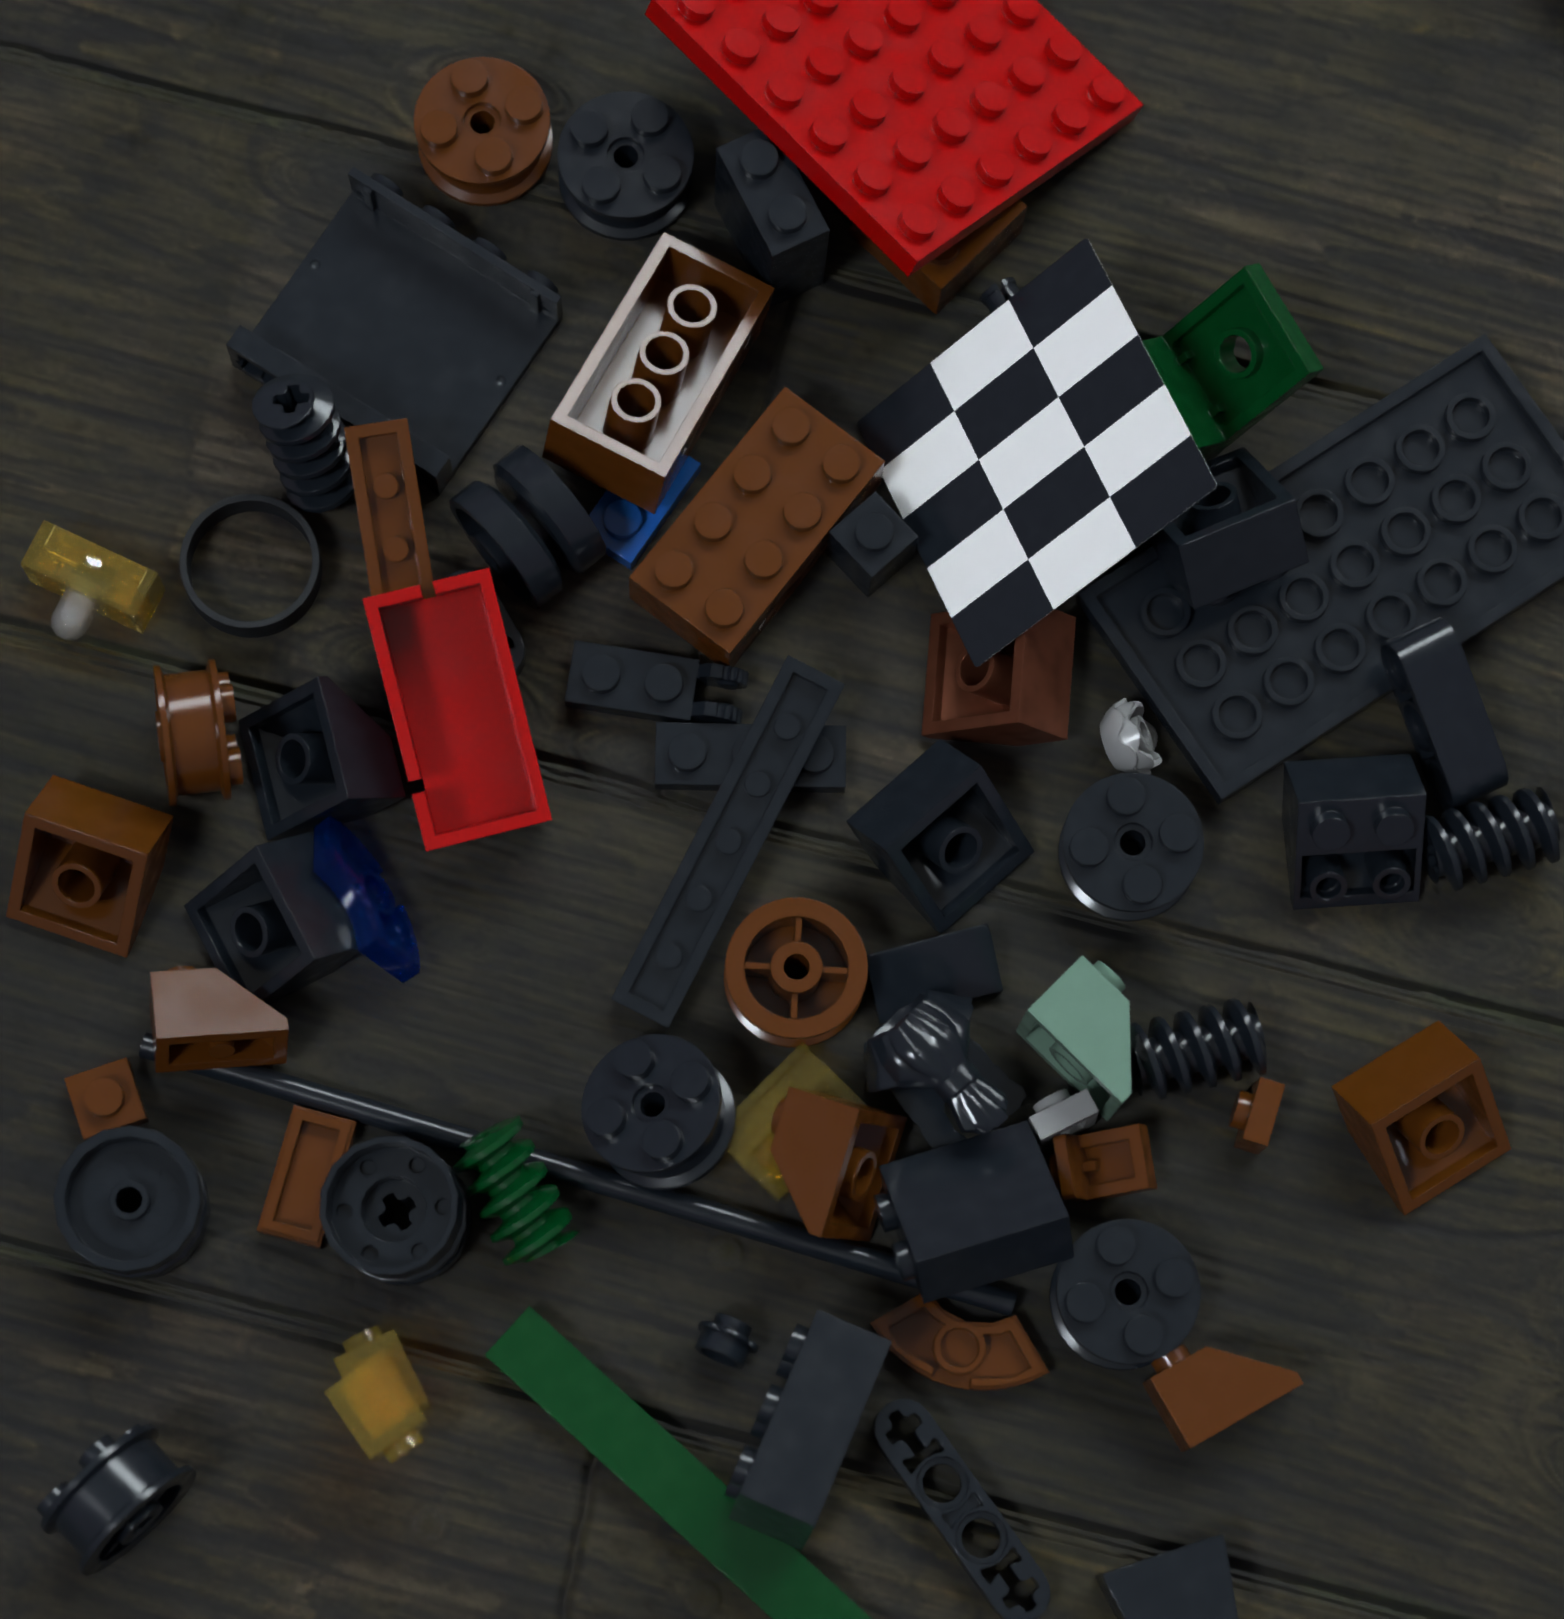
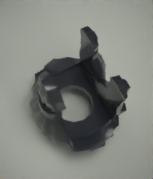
[863,990,1027,1149]

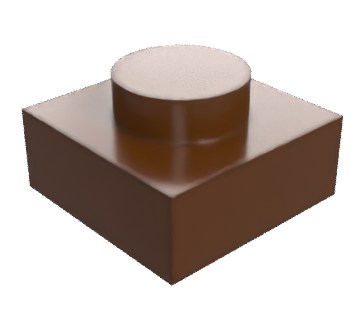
[64,1057,149,1141]
[1228,1077,1285,1155]

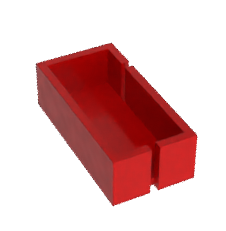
[362,568,552,851]

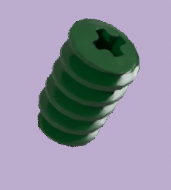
[453,1116,579,1266]

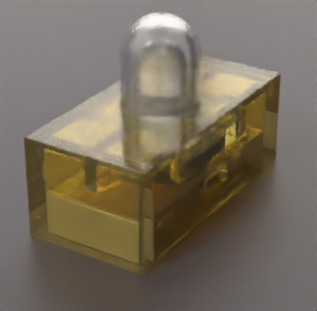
[20,520,166,640]

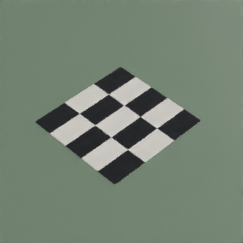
[857,238,1217,667]

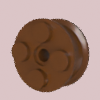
[414,57,553,206]
[153,659,244,807]
[724,897,868,1048]

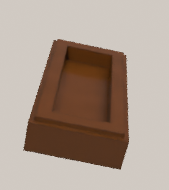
[257,1105,358,1250]

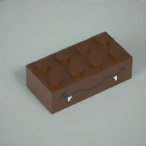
[542,232,775,514]
[629,387,885,667]

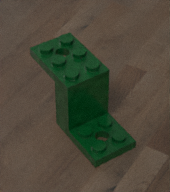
[1142,263,1324,462]

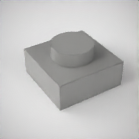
[1028,1088,1099,1151]

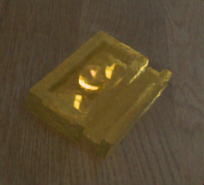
[727,1042,867,1203]

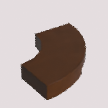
[869,1295,1049,1391]

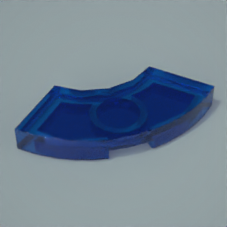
[313,816,420,984]

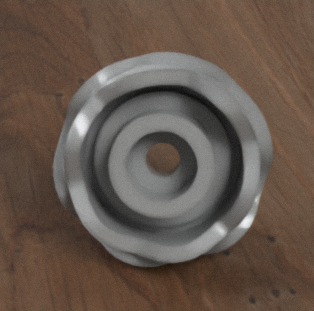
[1100,698,1162,774]

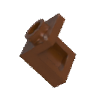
[1049,1124,1157,1203]

